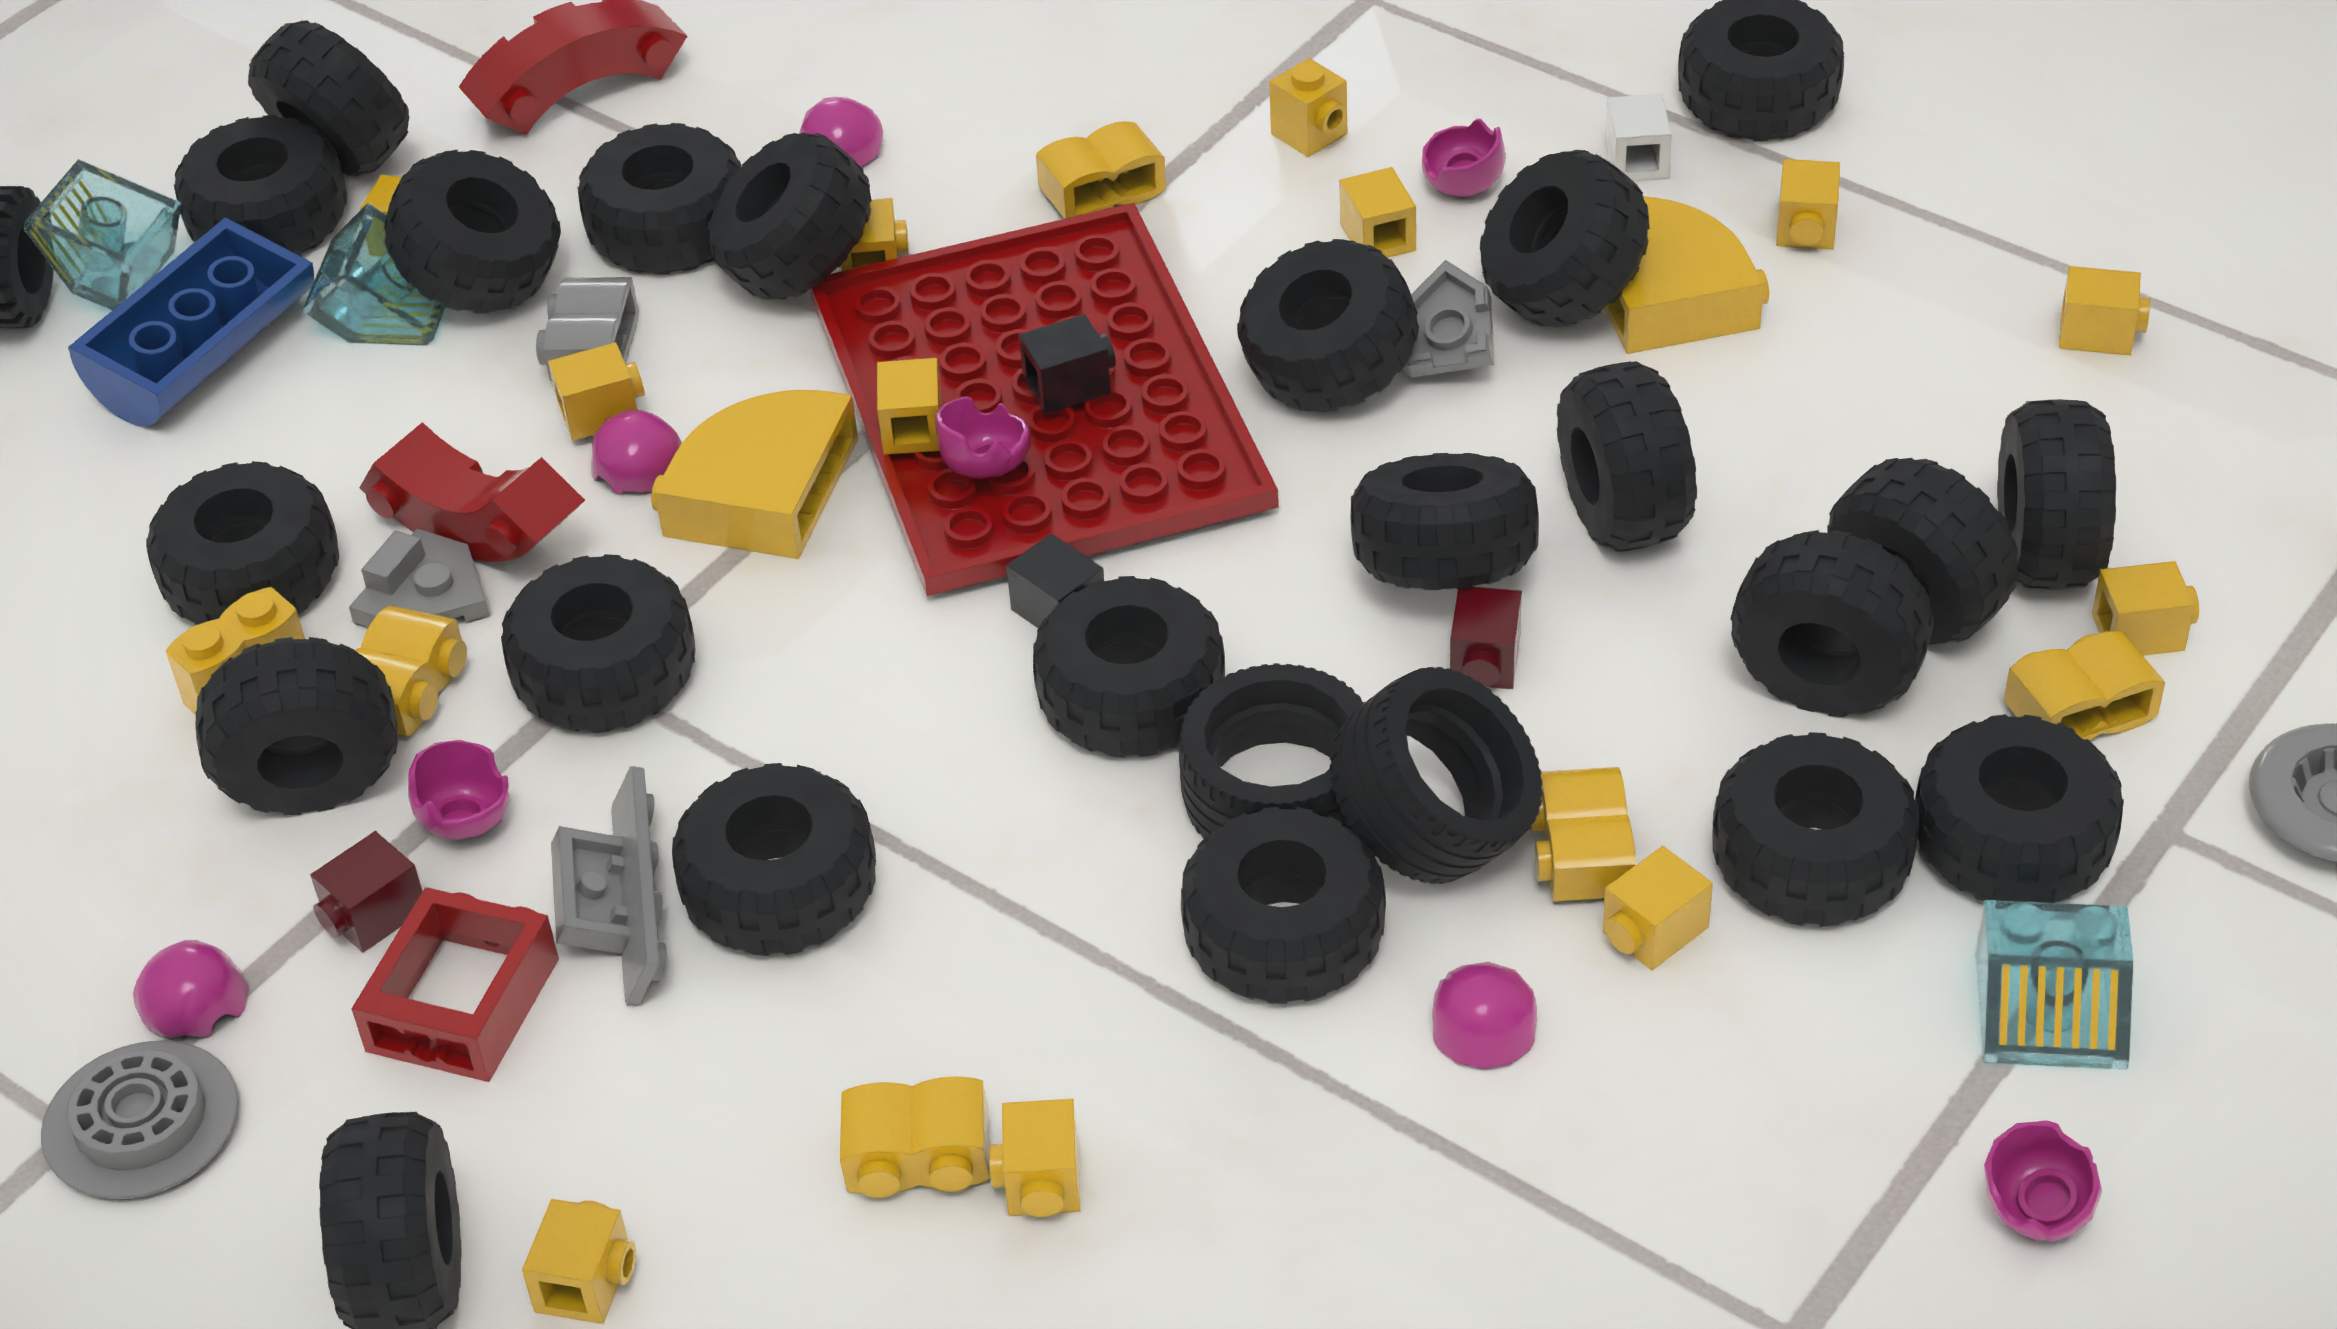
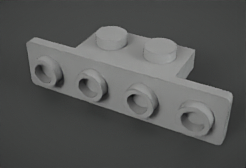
[551,766,667,1005]

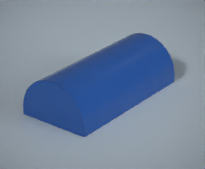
[68,217,314,427]

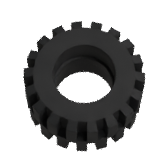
[0,186,54,328]

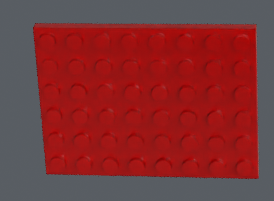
[810,203,1279,596]

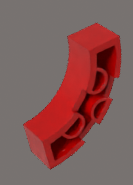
[458,0,688,135]
[359,422,585,562]

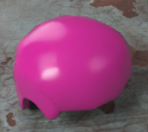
[799,96,883,167]
[1422,118,1506,198]
[935,396,1031,479]
[591,410,682,494]
[408,740,510,841]
[133,940,248,1038]
[1432,962,1537,1069]
[1984,1120,2102,1242]

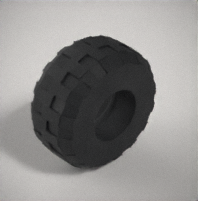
[1678,0,1844,141]
[248,20,410,176]
[173,115,347,256]
[577,123,742,275]
[708,133,872,300]
[384,149,561,314]
[1480,150,1650,328]
[1237,239,1419,412]
[1556,361,1697,552]
[1997,399,2117,589]
[1350,453,1539,590]
[1827,457,2018,645]
[146,461,339,625]
[1730,530,1934,717]
[501,554,696,733]
[1033,576,1225,758]
[195,637,398,815]
[1915,714,2124,908]
[1712,732,1919,927]
[672,763,876,956]
[1181,807,1386,1004]
[319,1111,462,1329]

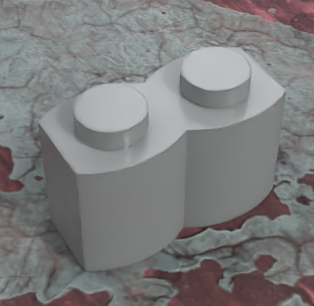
[536,277,639,381]

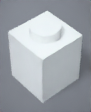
[1605,93,1672,181]

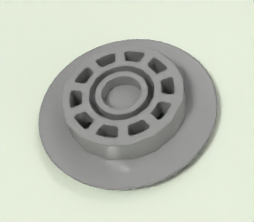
[2249,723,2337,862]
[41,1040,238,1199]

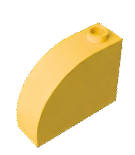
[1604,196,1769,354]
[651,390,858,559]

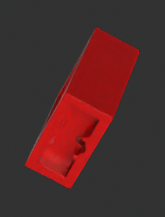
[351,887,559,1082]

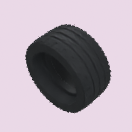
[1179,663,1365,839]
[1329,667,1543,884]

